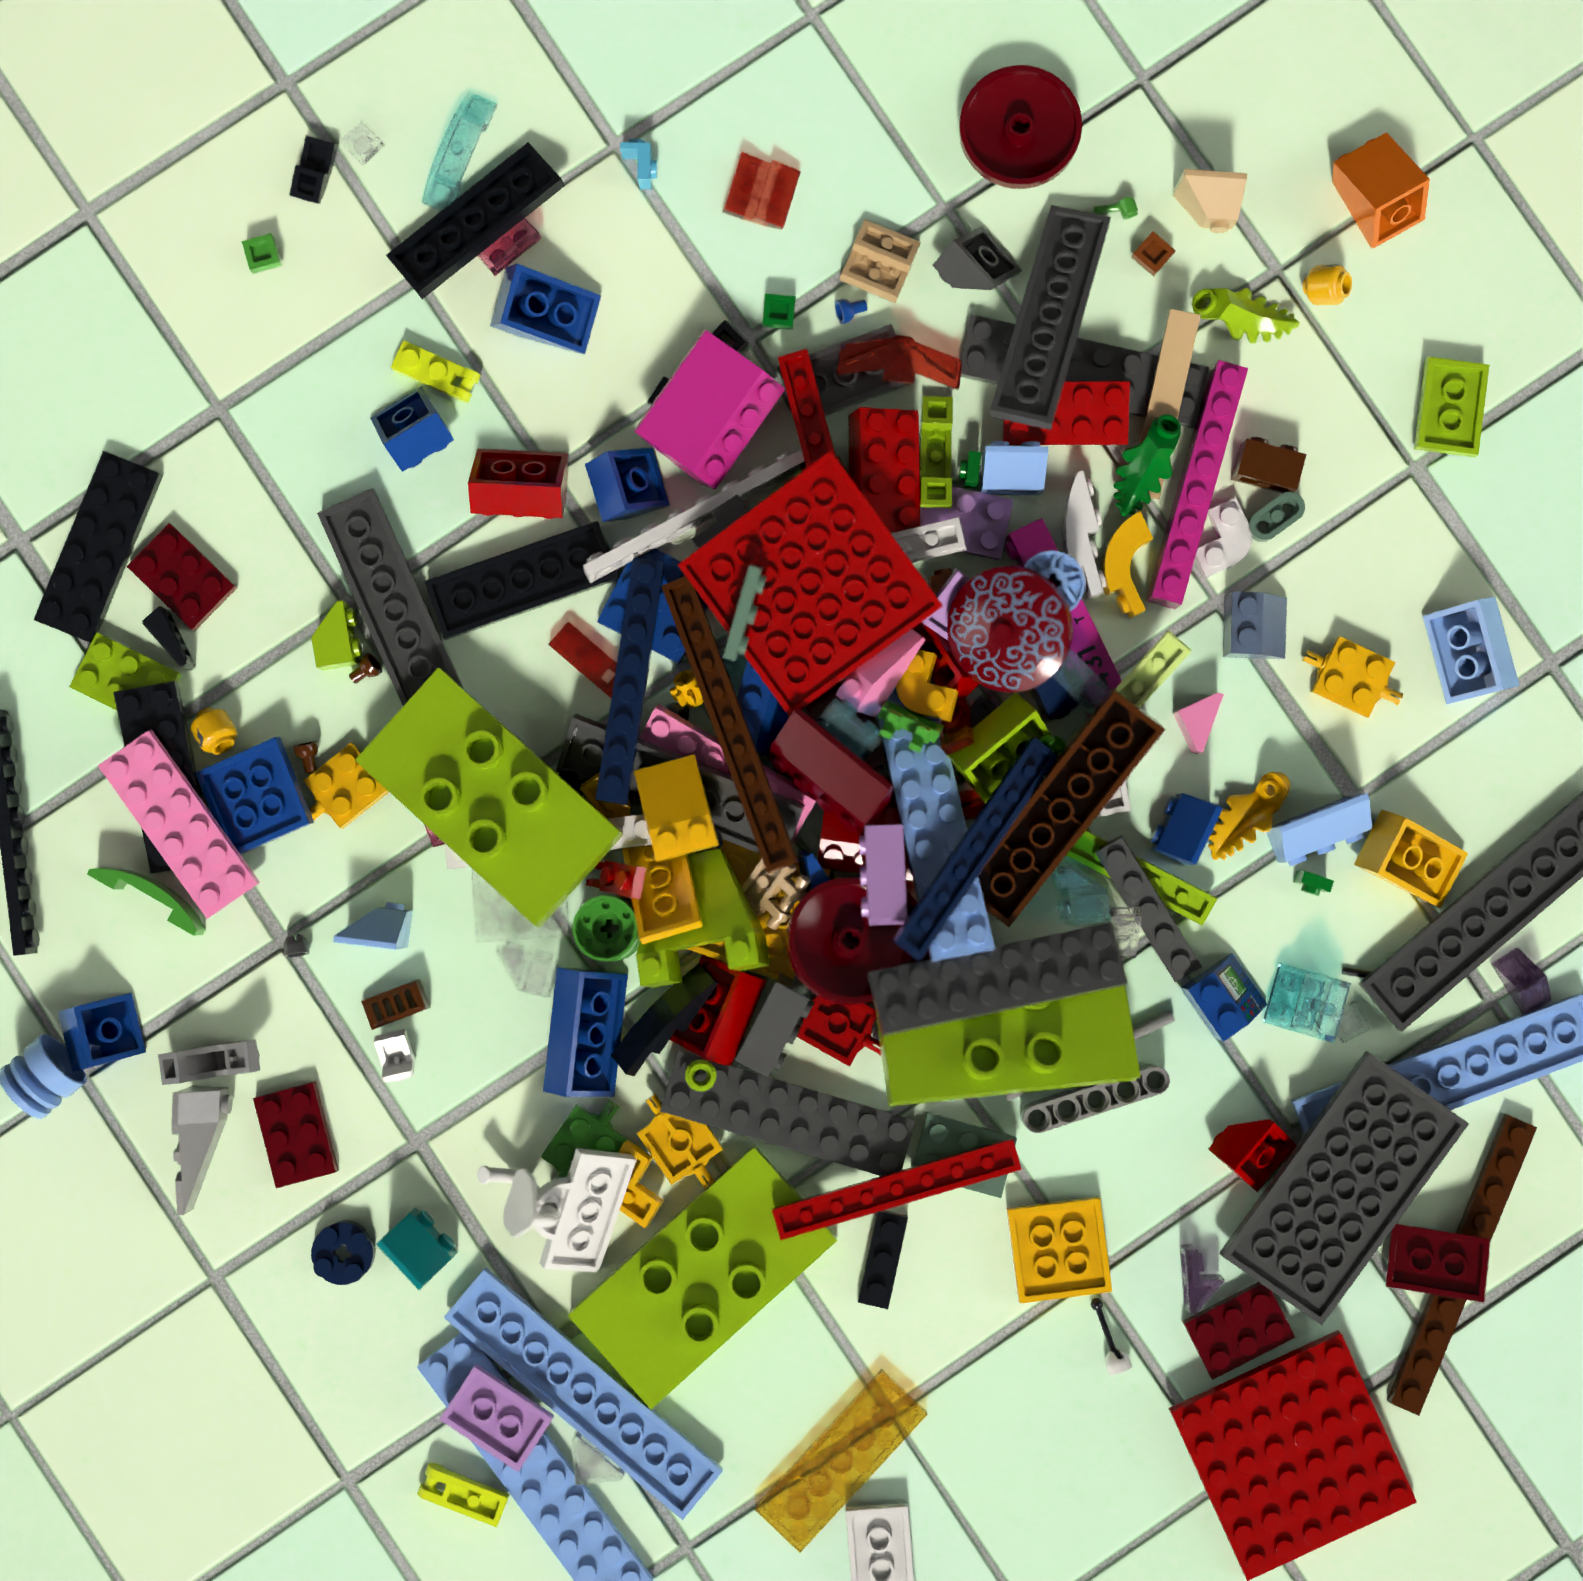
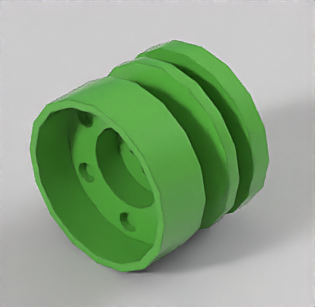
[572,895,640,961]

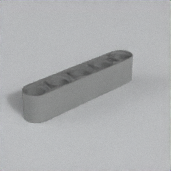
[1020,1064,1170,1133]

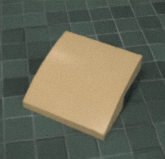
[840,220,921,303]

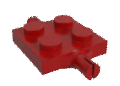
[797,996,881,1067]

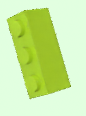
[945,692,1053,804]

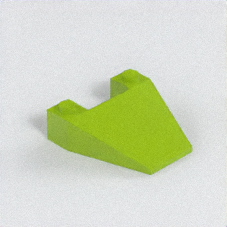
[636,848,770,988]

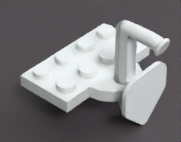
[477,1148,636,1273]

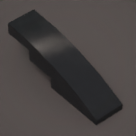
[611,963,719,1076]

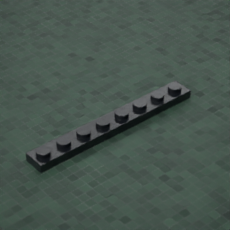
[0,709,40,956]

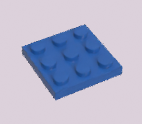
[597,549,709,664]
[195,737,314,854]

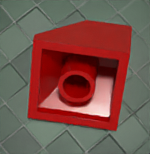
[1208,1119,1297,1193]

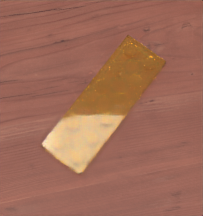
[754,1369,928,1553]

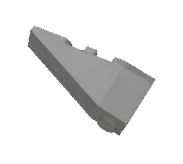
[171,1086,233,1215]

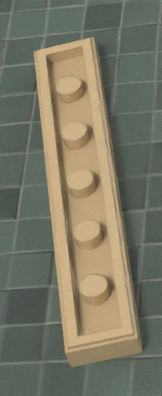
[1139,309,1201,500]

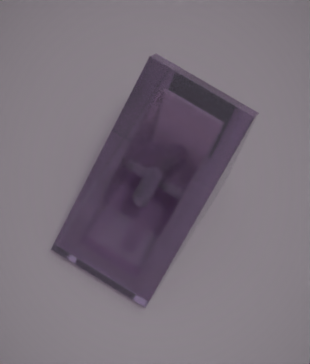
[1491,948,1552,1014]

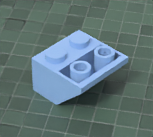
[980,441,1048,496]

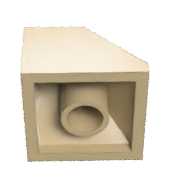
[1173,169,1247,233]

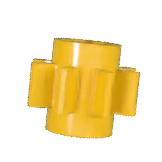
[669,670,704,708]

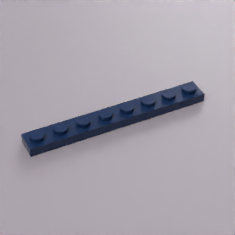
[596,558,665,805]
[892,737,1058,960]

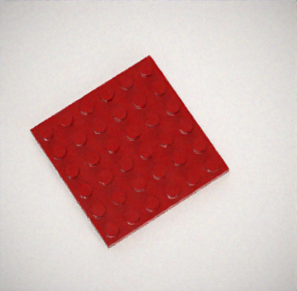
[678,450,943,717]
[1168,1330,1417,1581]

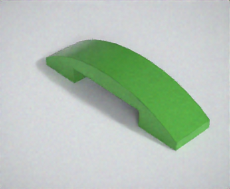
[87,868,206,936]

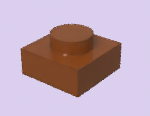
[1131,231,1176,277]

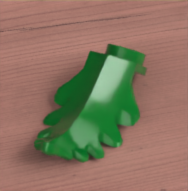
[1113,414,1181,517]

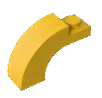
[1100,511,1153,619]

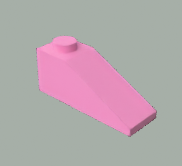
[835,629,926,717]

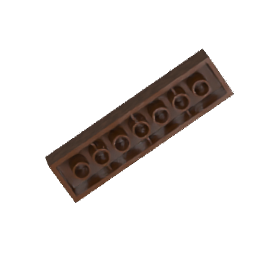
[978,687,1166,927]

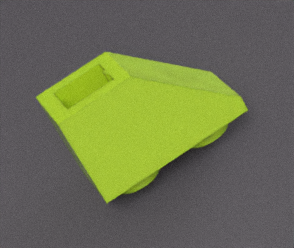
[311,600,362,671]

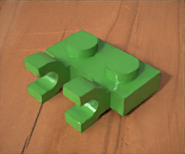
[878,700,944,753]

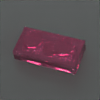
[477,218,542,276]

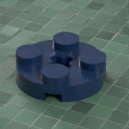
[311,1220,376,1285]

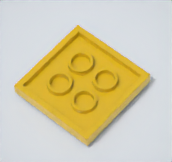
[1006,1196,1113,1304]

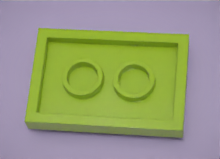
[1414,357,1490,458]
[69,632,182,711]

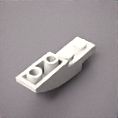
[1062,471,1106,600]

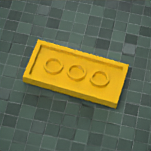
[622,845,703,944]

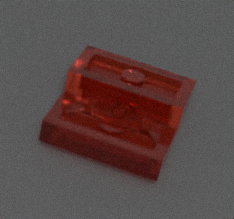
[721,152,801,230]

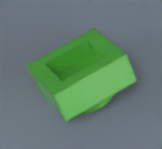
[241,233,282,274]

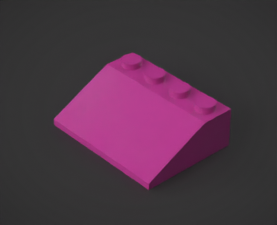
[634,330,785,490]

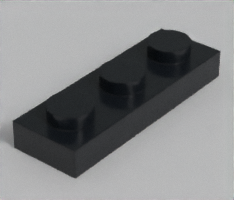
[858,1210,908,1309]

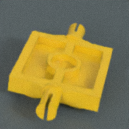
[1302,636,1403,718]
[303,742,389,829]
[637,1094,723,1189]

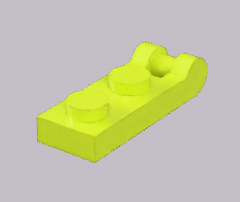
[390,340,481,403]
[417,1463,510,1528]

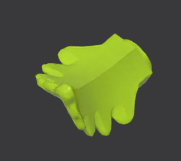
[1192,288,1300,343]

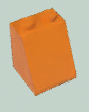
[1332,132,1430,249]

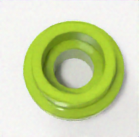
[685,1060,717,1091]

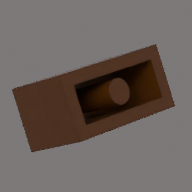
[1231,437,1307,493]

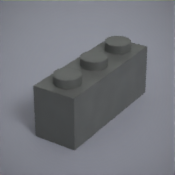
[735,973,814,1077]

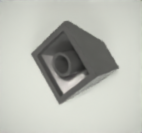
[932,226,1023,290]

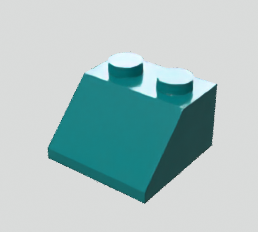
[376,1207,458,1291]

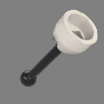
[1090,1298,1132,1375]

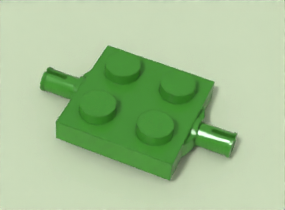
[541,1100,627,1178]

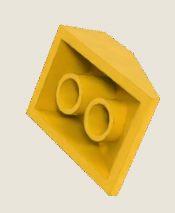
[634,754,719,862]
[1354,809,1468,908]

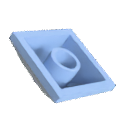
[333,902,413,950]

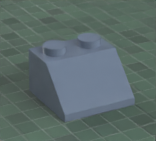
[1223,591,1287,660]

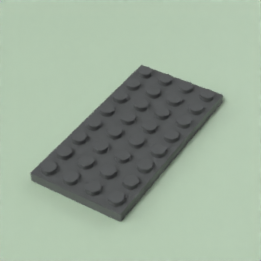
[1219,1051,1469,1325]

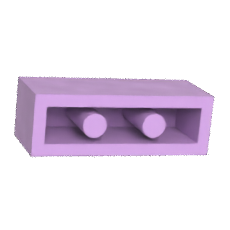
[859,824,907,926]

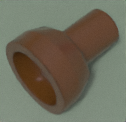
[349,653,383,684]
[292,741,318,773]

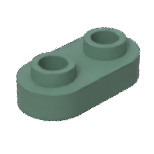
[1248,492,1305,542]

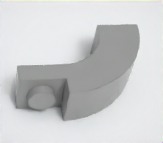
[158,1040,261,1085]

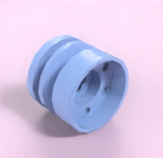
[1024,550,1085,612]
[0,1034,87,1119]

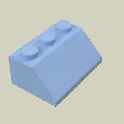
[1423,597,1520,705]
[1266,793,1372,866]

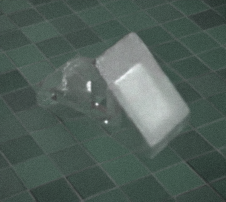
[1103,907,1142,958]

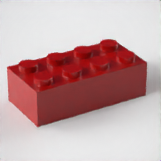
[1002,380,1130,445]
[848,407,920,533]

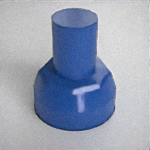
[835,299,868,324]

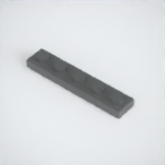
[1095,835,1202,982]

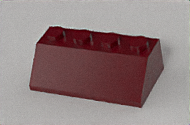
[769,707,893,836]

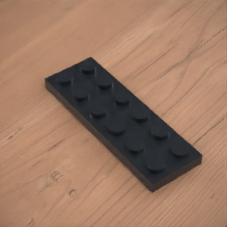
[386,142,565,300]
[33,451,163,643]
[424,520,619,640]
[113,681,202,874]

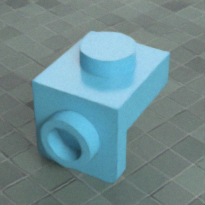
[620,139,658,189]

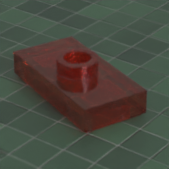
[940,695,974,755]

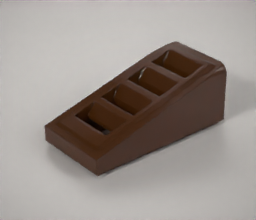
[361,979,431,1030]

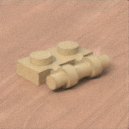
[742,859,811,930]

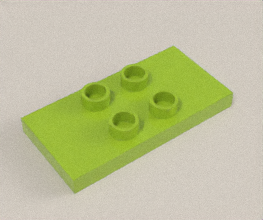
[355,667,624,928]
[875,953,1141,1106]
[568,1144,837,1410]

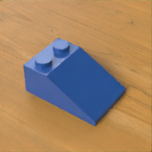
[490,263,601,355]

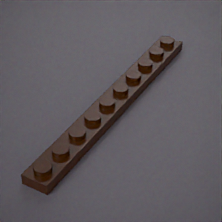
[661,576,799,874]
[1387,1114,1537,1416]

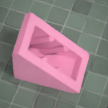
[1173,692,1224,754]

